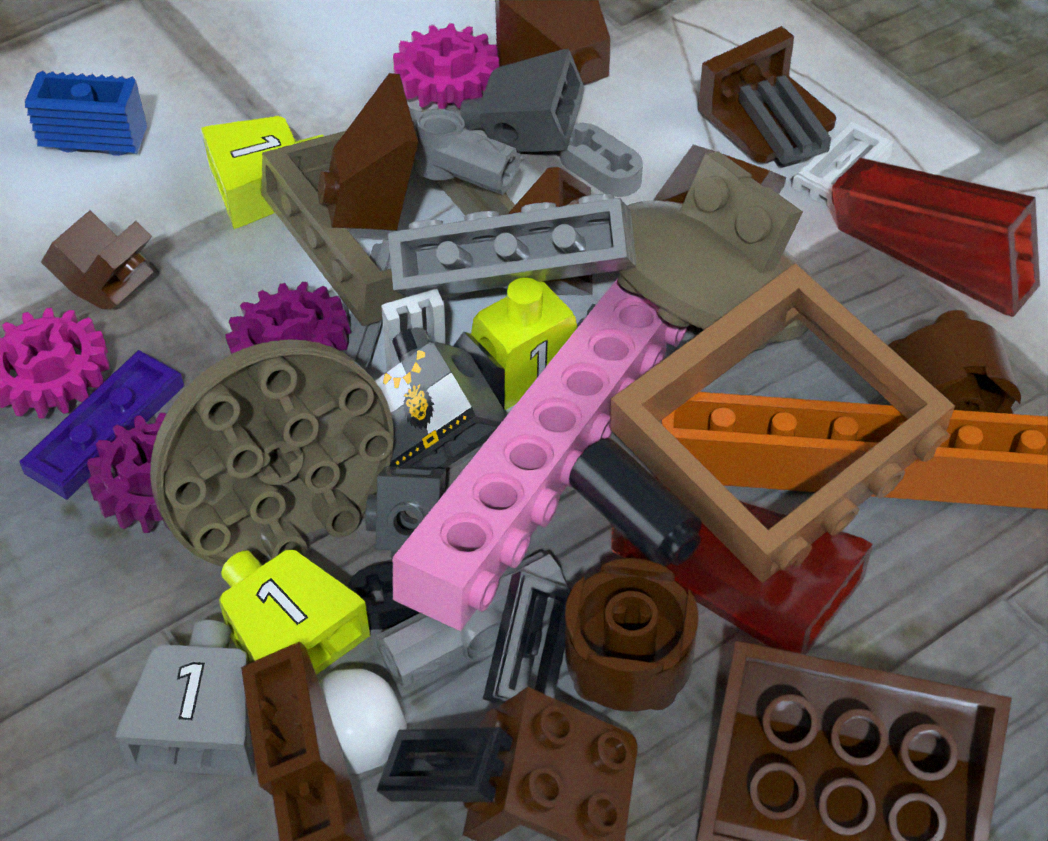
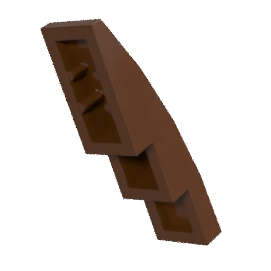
[241,642,366,841]

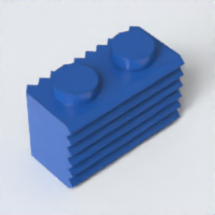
[25,71,147,156]

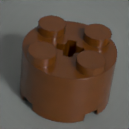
[888,310,1021,414]
[565,558,699,712]

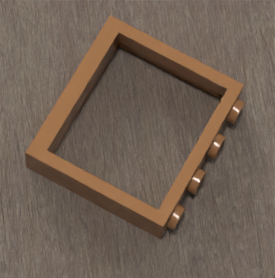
[611,263,955,583]

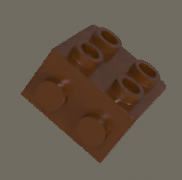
[698,26,836,163]
[463,687,638,841]

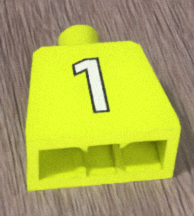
[201,116,324,229]
[471,277,577,411]
[219,550,370,675]

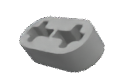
[559,123,643,197]

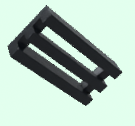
[483,571,572,703]
[376,727,513,802]

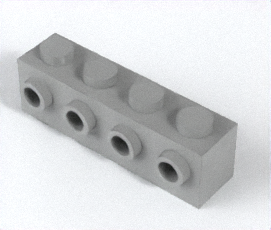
[388,194,637,297]

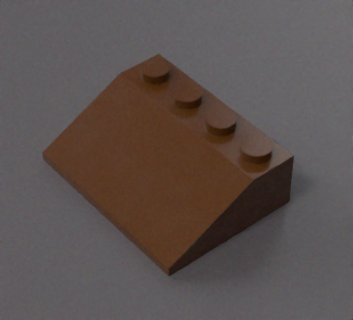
[697,641,1012,841]

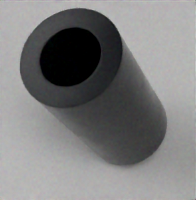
[569,438,702,566]

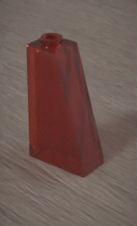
[831,157,1040,317]
[611,476,873,655]

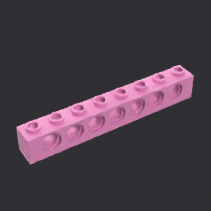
[393,278,688,631]

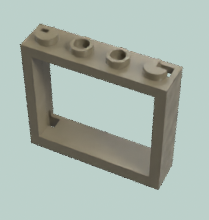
[261,109,515,326]

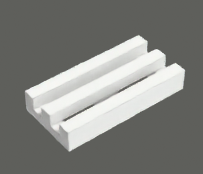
[792,121,894,211]
[381,289,446,372]

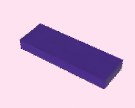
[19,350,184,500]

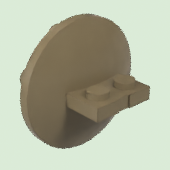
[618,151,812,350]
[150,340,394,567]

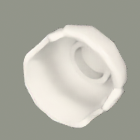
[319,669,407,774]

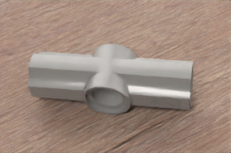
[409,108,521,195]
[376,552,568,688]

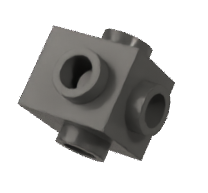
[365,466,446,558]

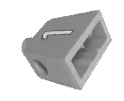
[115,620,255,777]

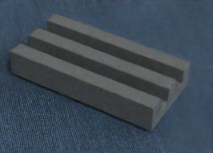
[739,75,831,164]

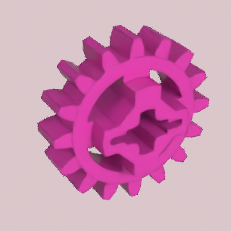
[393,23,499,109]
[0,308,110,419]

